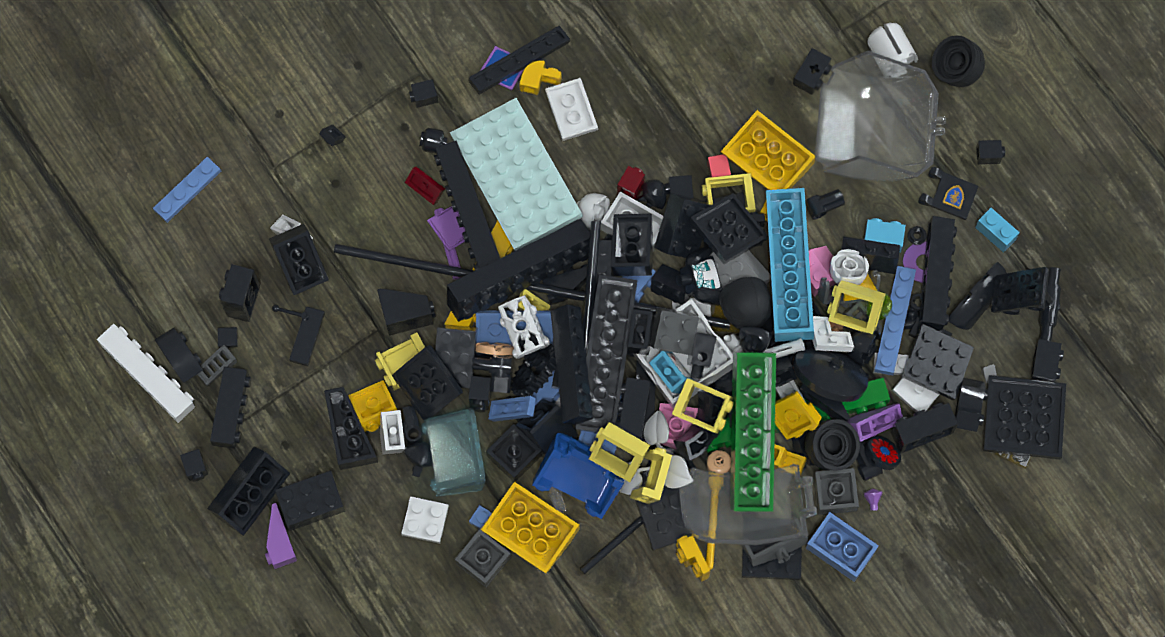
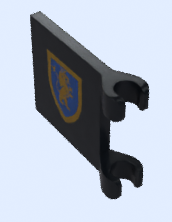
[918,167,979,220]

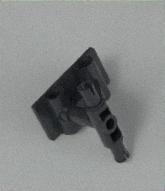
[991,267,1061,341]

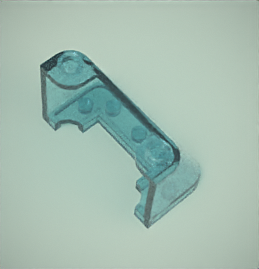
[421,408,485,497]

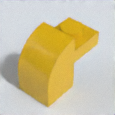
[520,61,562,95]
[774,444,807,477]

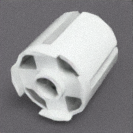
[868,23,918,76]

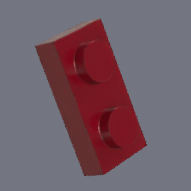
[404,167,445,205]

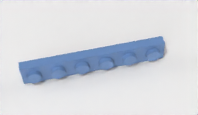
[874,266,916,376]

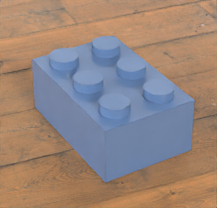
[806,512,878,582]

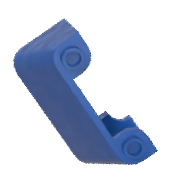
[532,433,624,519]

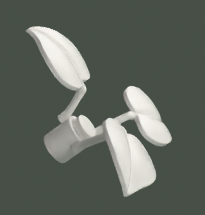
[620,411,693,495]

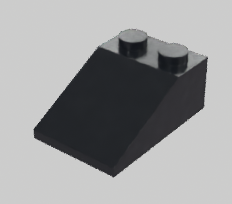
[611,214,653,276]

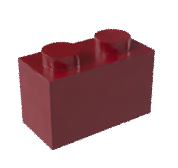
[617,166,645,201]

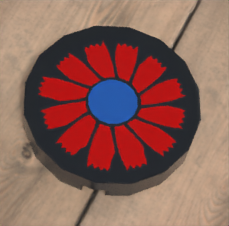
[865,436,901,470]

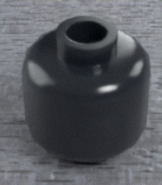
[419,128,447,154]

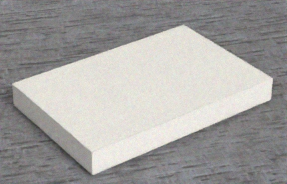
[545,78,598,141]

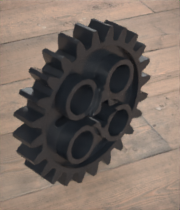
[511,343,557,397]

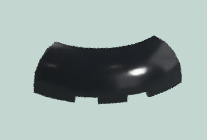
[949,262,1007,330]
[674,387,727,461]

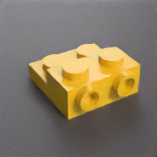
[348,380,398,432]
[775,391,822,440]
[676,535,710,582]

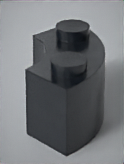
[155,328,203,383]
[955,378,988,432]

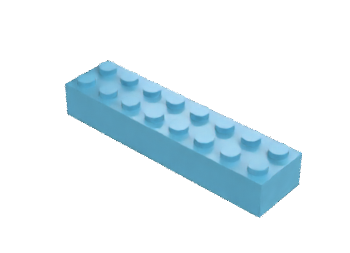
[766,188,814,342]

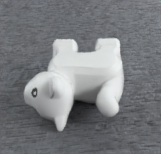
[723,334,744,354]

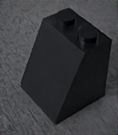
[377,288,436,336]
[515,399,578,458]

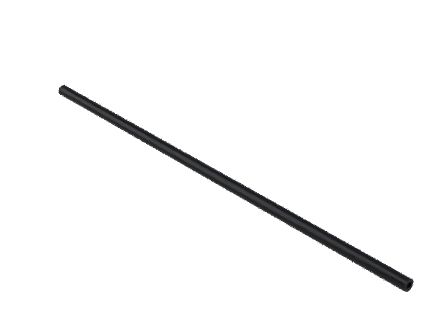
[334,244,730,330]

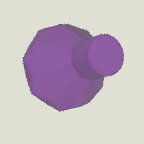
[864,489,882,510]

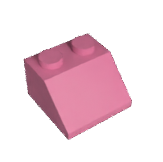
[809,246,836,296]
[659,403,698,449]

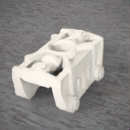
[498,295,550,359]

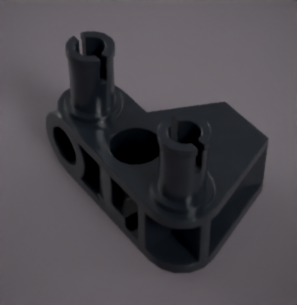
[472,352,515,393]

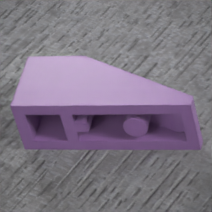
[849,403,903,442]
[265,503,297,569]

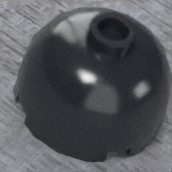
[847,330,881,367]

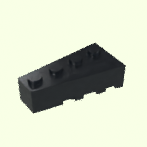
[324,387,378,470]

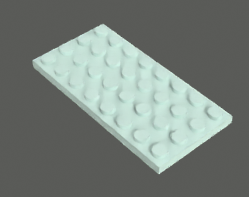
[450,98,583,251]

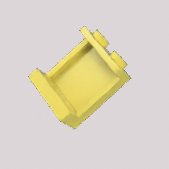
[375,332,425,391]
[630,447,672,504]

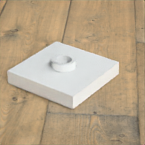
[891,378,939,412]

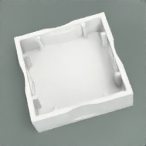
[633,299,733,410]

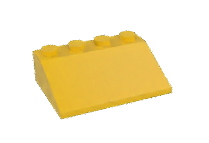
[721,110,816,190]
[481,482,580,574]

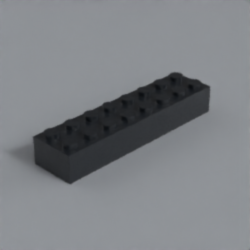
[447,219,590,322]
[575,274,638,433]

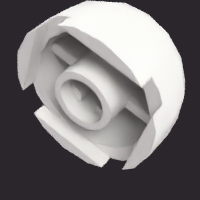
[577,193,610,230]
[830,249,869,285]

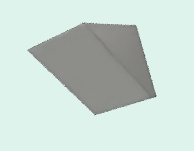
[981,364,997,383]

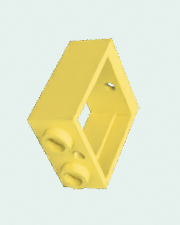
[702,173,756,213]
[827,280,886,334]
[672,378,734,434]
[589,422,650,482]

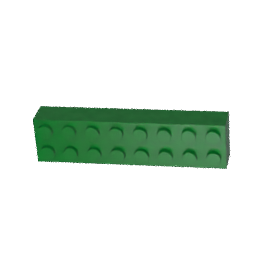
[730,352,776,512]

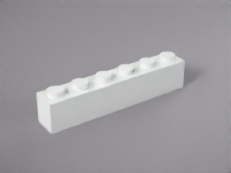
[97,324,195,423]

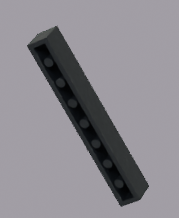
[434,140,500,271]

